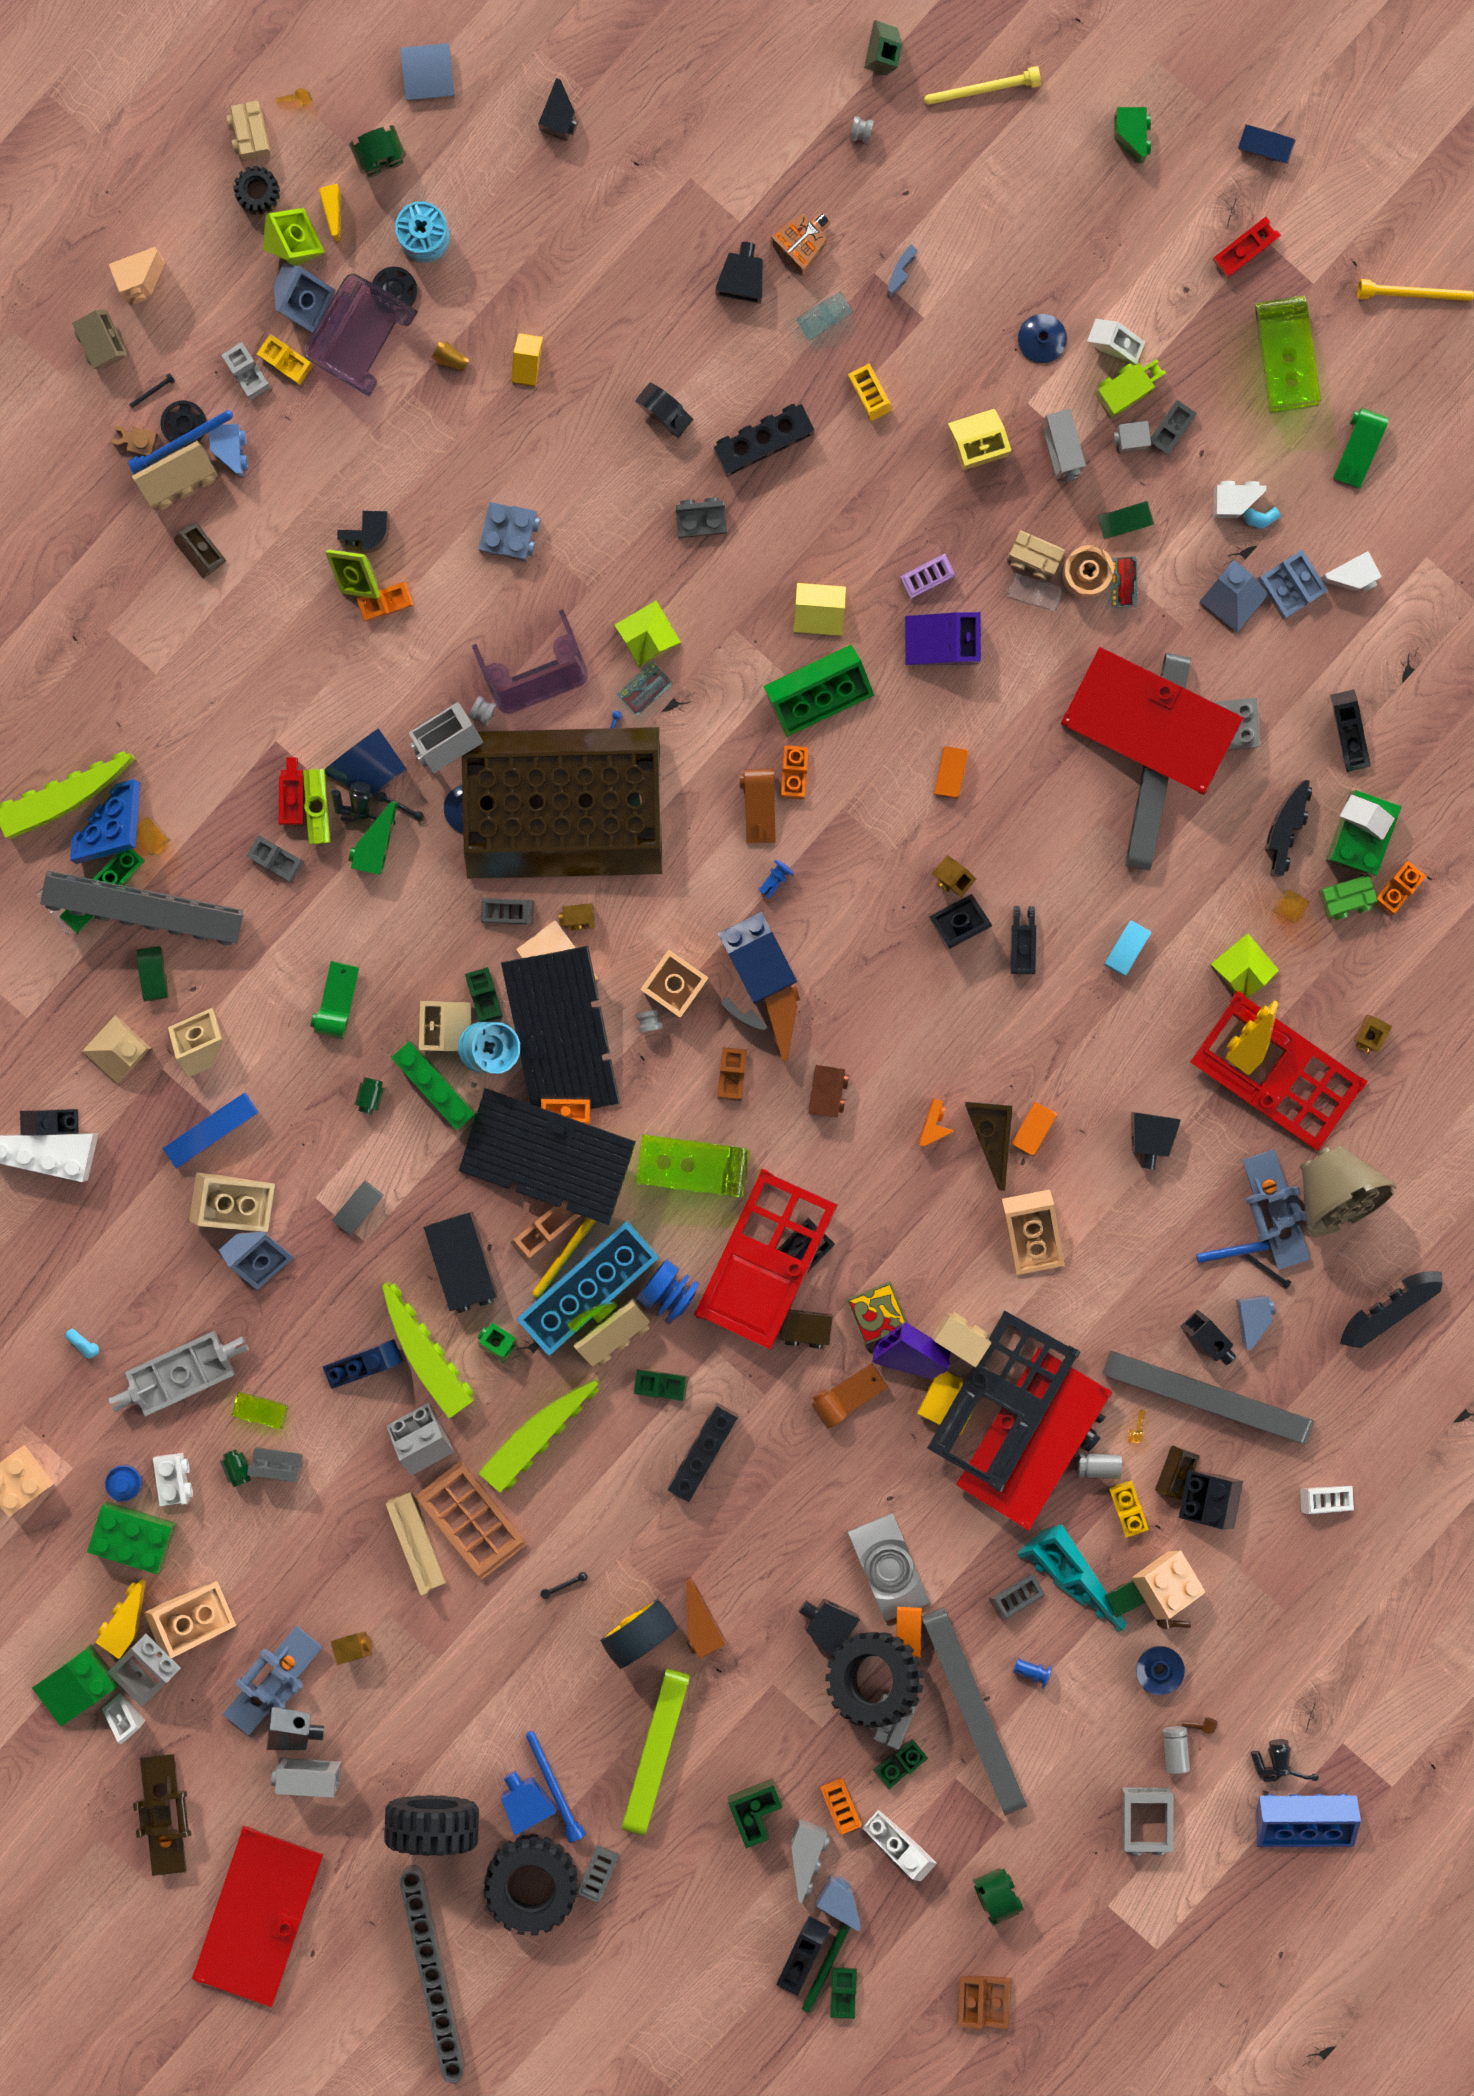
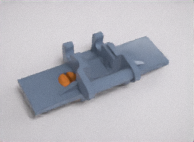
[1242,1149,1310,1270]
[223,1626,323,1735]

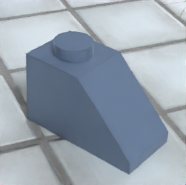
[1236,1295,1275,1350]
[816,1875,861,1932]

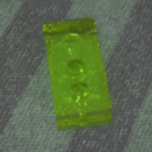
[1255,295,1321,414]
[635,1134,751,1198]

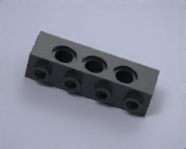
[714,403,815,478]
[668,1402,738,1503]

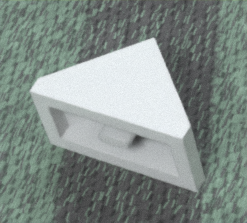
[1339,795,1395,840]
[102,1693,146,1744]

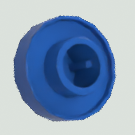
[105,1465,142,1502]

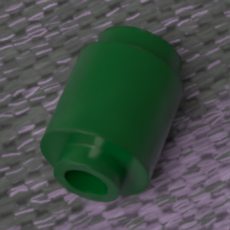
[354,1077,384,1114]
[220,1449,251,1487]

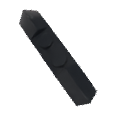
[1340,1271,1443,1348]

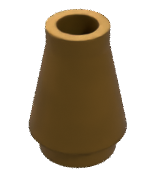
[431,340,470,372]

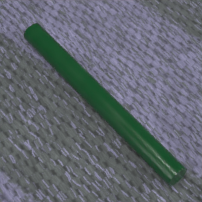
[801,1922,851,2013]

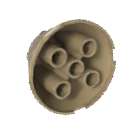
[1300,1146,1397,1237]

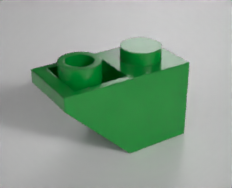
[1114,107,1151,163]

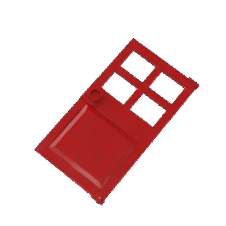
[693,1169,838,1350]

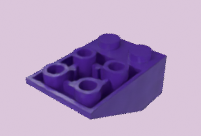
[905,612,981,665]

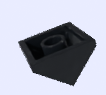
[929,894,992,950]

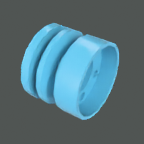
[395,202,450,263]
[458,1022,520,1073]

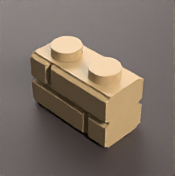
[227,101,271,161]
[1007,530,1065,581]

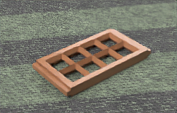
[415,1460,527,1580]

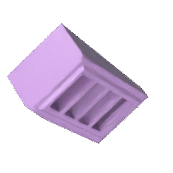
[900,554,956,599]

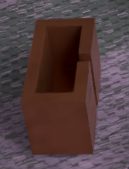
[808,1064,849,1118]

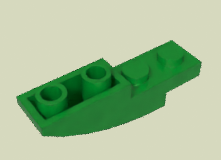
[59,849,145,935]

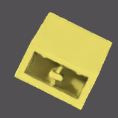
[948,409,1011,471]

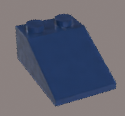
[718,911,797,1004]

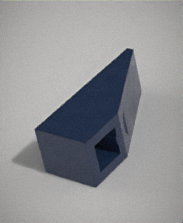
[323,1339,403,1389]

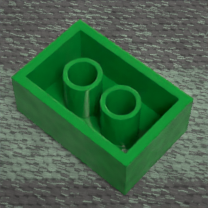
[1326,790,1402,877]
[87,1501,176,1574]

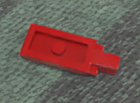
[278,757,305,825]

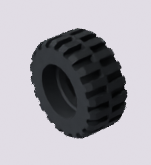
[825,1632,924,1728]
[384,1795,479,1856]
[484,1835,578,1936]

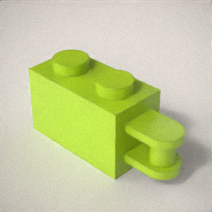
[1095,359,1166,419]

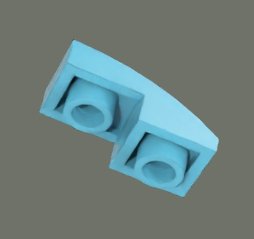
[1104,920,1152,977]

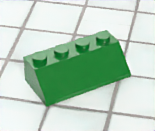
[763,644,874,737]

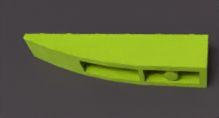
[0,751,136,839]
[382,1281,475,1418]
[478,1378,599,1493]

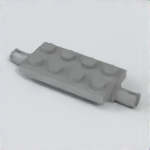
[109,1330,249,1416]

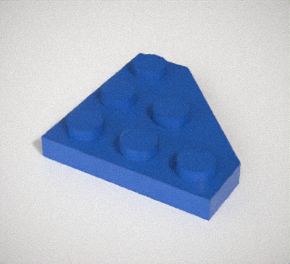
[70,779,140,864]

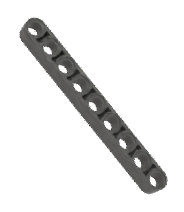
[1125,652,1191,871]
[1102,1350,1315,1444]
[922,1607,1027,1816]
[400,1865,465,2083]

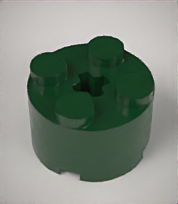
[349,125,406,178]
[973,1868,1024,1926]

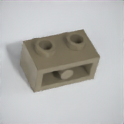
[72,310,128,369]

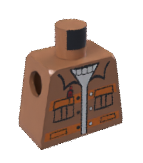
[770,213,831,275]

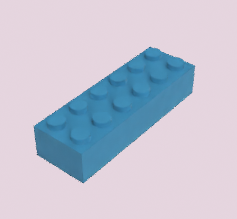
[516,1220,659,1356]

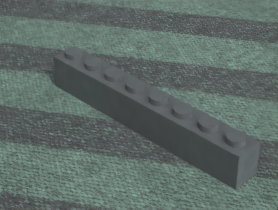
[40,870,243,945]

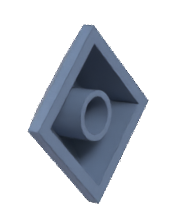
[273,263,335,334]
[1200,560,1268,633]
[219,1232,294,1290]

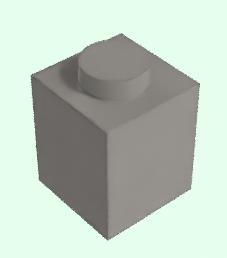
[1113,421,1151,453]

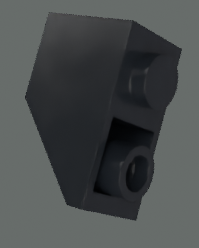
[20,1109,79,1136]

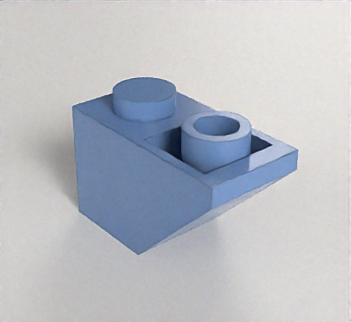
[209,424,248,477]

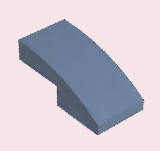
[887,244,918,299]

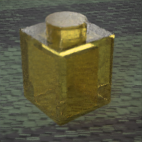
[136,816,171,856]
[1272,889,1310,923]

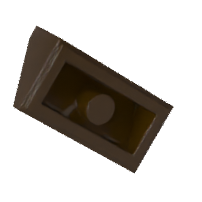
[174,522,227,578]
[1155,1445,1200,1500]

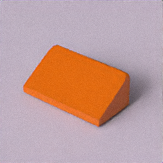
[934,746,969,799]
[541,1099,590,1125]
[1011,1102,1057,1156]

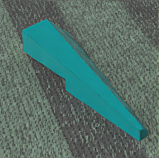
[1017,1524,1127,1632]

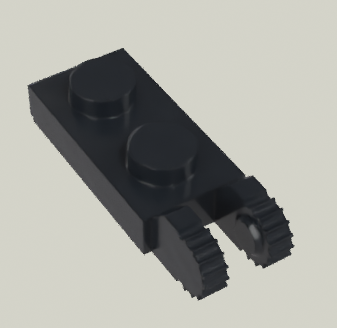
[1010,906,1036,974]

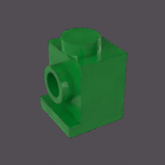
[477,1322,517,1364]

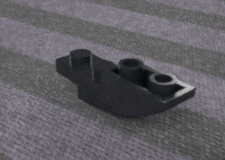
[1265,780,1312,877]

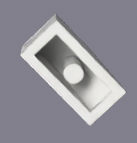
[1087,319,1145,364]
[1320,551,1382,592]

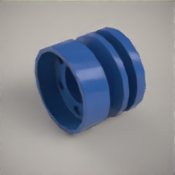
[636,1259,700,1324]

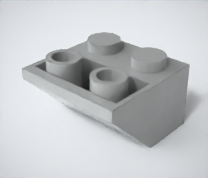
[386,1403,454,1476]

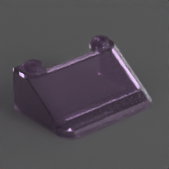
[304,273,418,397]

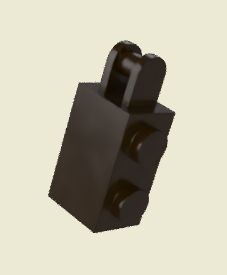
[779,1309,833,1349]

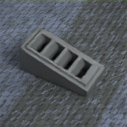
[481,898,534,924]
[989,1573,1045,1620]
[577,1844,619,1903]

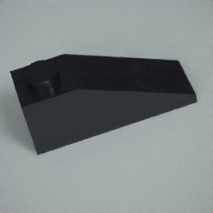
[1330,689,1371,772]
[776,1916,831,1996]

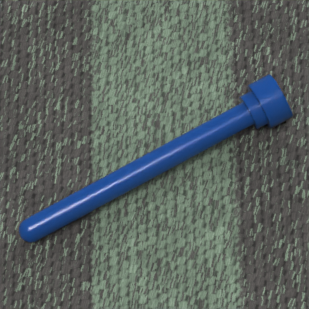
[128,410,233,474]
[526,1731,586,1843]

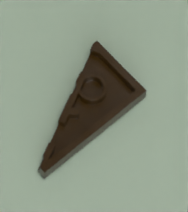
[965,1102,1013,1191]

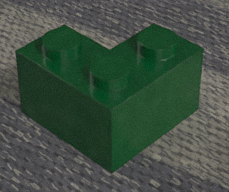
[728,1778,783,1848]

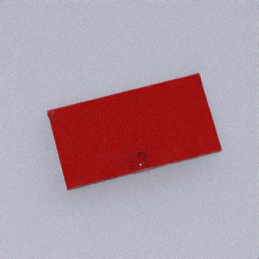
[1061,646,1244,796]
[956,1348,1113,1531]
[192,1826,324,2007]

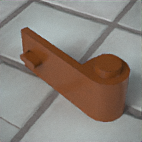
[740,768,776,843]
[811,1363,888,1429]

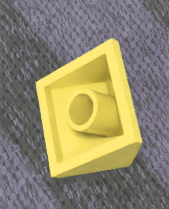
[793,583,846,636]

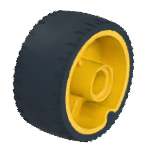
[600,1599,678,1669]

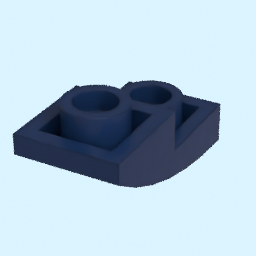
[1238,124,1296,164]

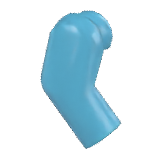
[1243,507,1281,529]
[65,1329,99,1359]

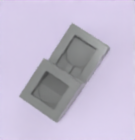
[222,342,271,401]

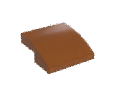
[958,1976,1011,2029]

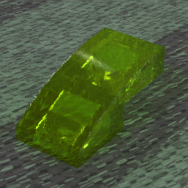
[567,1301,617,1332]
[231,1392,289,1429]

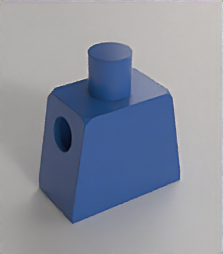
[501,1771,557,1836]

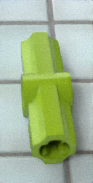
[303,769,331,844]

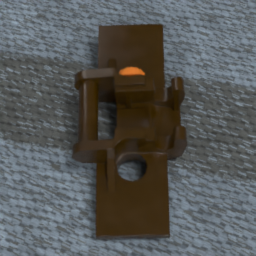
[133,1754,192,1876]

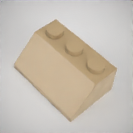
[132,441,219,510]
[574,1297,651,1367]

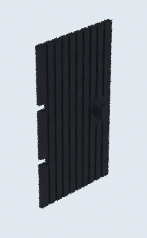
[501,946,620,1109]
[459,1088,636,1225]

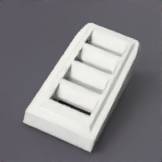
[1300,1486,1354,1514]

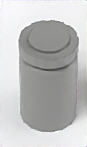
[1077,1453,1122,1479]
[1162,1726,1190,1774]

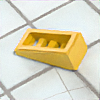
[319,184,341,242]
[848,363,892,421]

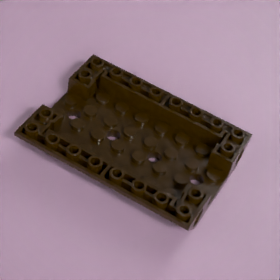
[462,727,663,879]

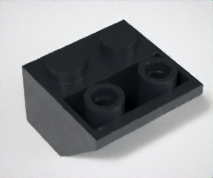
[1178,1470,1243,1530]

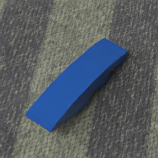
[162,1092,259,1169]

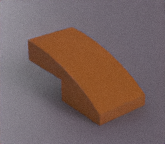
[717,1047,747,1101]

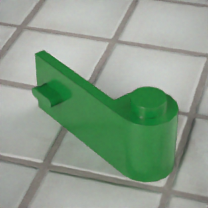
[1333,407,1389,488]
[310,961,360,1039]

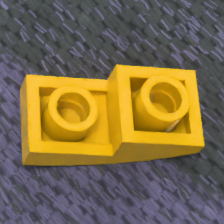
[1109,1480,1149,1538]

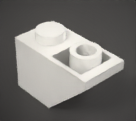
[1213,481,1266,518]

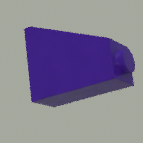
[872,1322,951,1380]

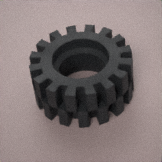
[233,166,280,215]

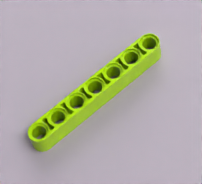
[621,1668,690,1836]

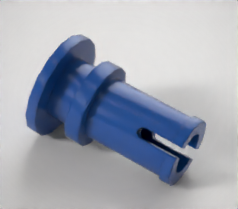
[758,859,794,898]
[1013,1658,1052,1689]

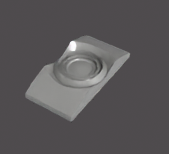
[848,1513,930,1622]

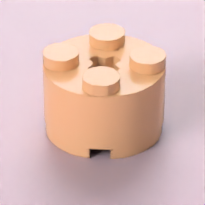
[1062,545,1114,598]

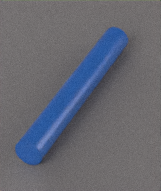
[1196,1240,1270,1263]

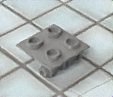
[1214,698,1260,750]

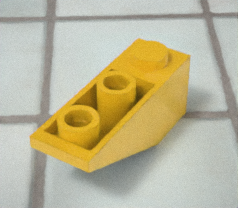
[1226,1000,1278,1075]
[95,1578,146,1659]

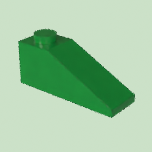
[348,801,398,875]

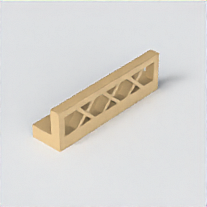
[385,1491,446,1595]

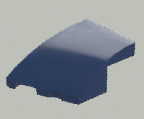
[325,728,407,797]

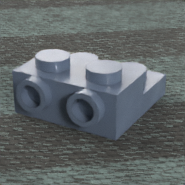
[479,502,541,562]

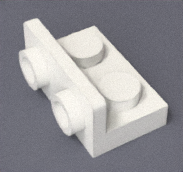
[153,1453,193,1506]

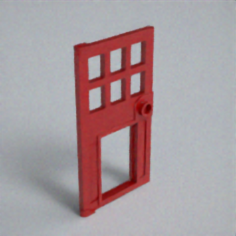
[1190,991,1368,1151]

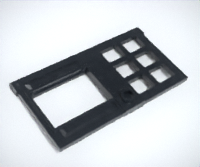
[927,1310,1081,1493]

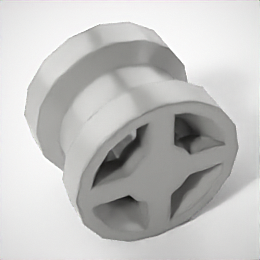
[849,116,874,145]
[468,696,497,726]
[636,1009,663,1033]

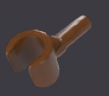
[1157,1619,1191,1629]
[1182,1717,1217,1734]

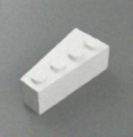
[0,1133,99,1182]

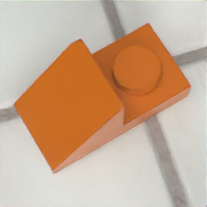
[918,1098,954,1146]

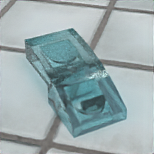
[796,291,854,340]

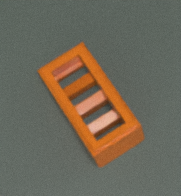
[820,1777,862,1835]

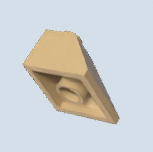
[168,1008,223,1078]
[82,1015,152,1084]

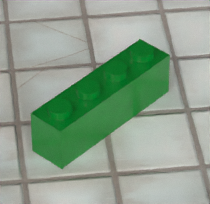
[391,1041,477,1130]

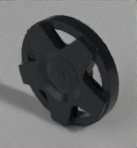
[371,266,418,314]
[160,400,207,447]

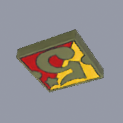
[846,1281,908,1345]

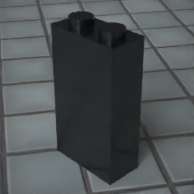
[423,1211,498,1314]

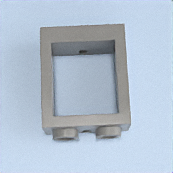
[1041,409,1086,482]
[409,702,483,774]
[107,1634,181,1707]
[271,1758,341,1798]
[1121,1787,1174,1855]

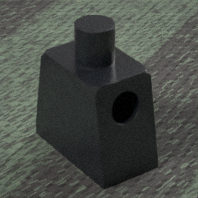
[715,242,763,304]
[1131,1112,1181,1170]
[1180,1310,1236,1365]
[798,1599,860,1658]
[267,1707,324,1750]

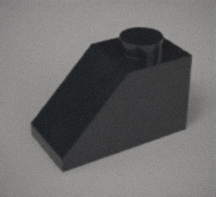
[538,78,578,141]

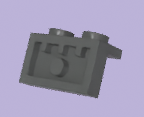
[675,497,727,538]
[247,1447,303,1482]

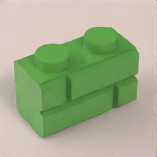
[1319,875,1378,921]

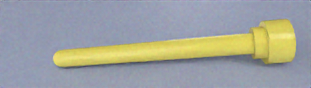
[924,66,1041,105]

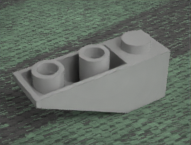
[791,1819,830,1903]

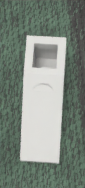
[862,1810,937,1881]

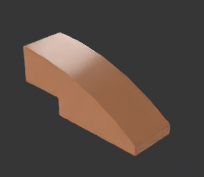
[510,1200,581,1261]

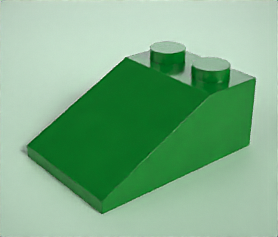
[32,1644,119,1726]

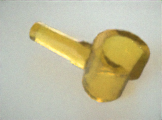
[276,88,312,106]
[1128,1409,1146,1443]

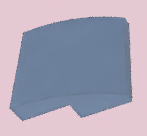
[400,43,455,100]
[1257,549,1329,619]

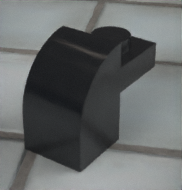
[635,382,694,438]
[337,511,390,553]

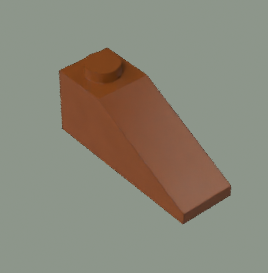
[764,986,800,1061]
[686,1577,726,1659]

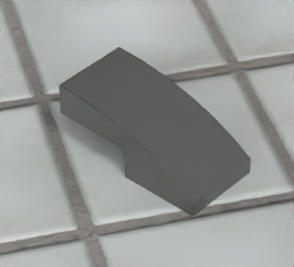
[1150,400,1197,455]
[247,835,304,882]
[721,997,767,1030]
[332,1180,384,1236]

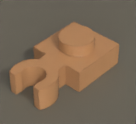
[111,426,158,456]

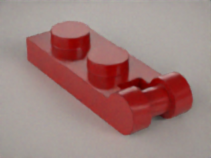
[1212,216,1281,279]

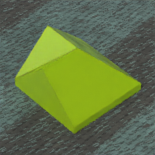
[263,208,325,266]
[325,549,380,599]
[614,600,681,667]
[1210,933,1279,998]

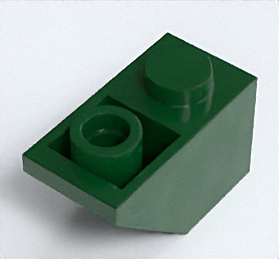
[864,20,903,76]

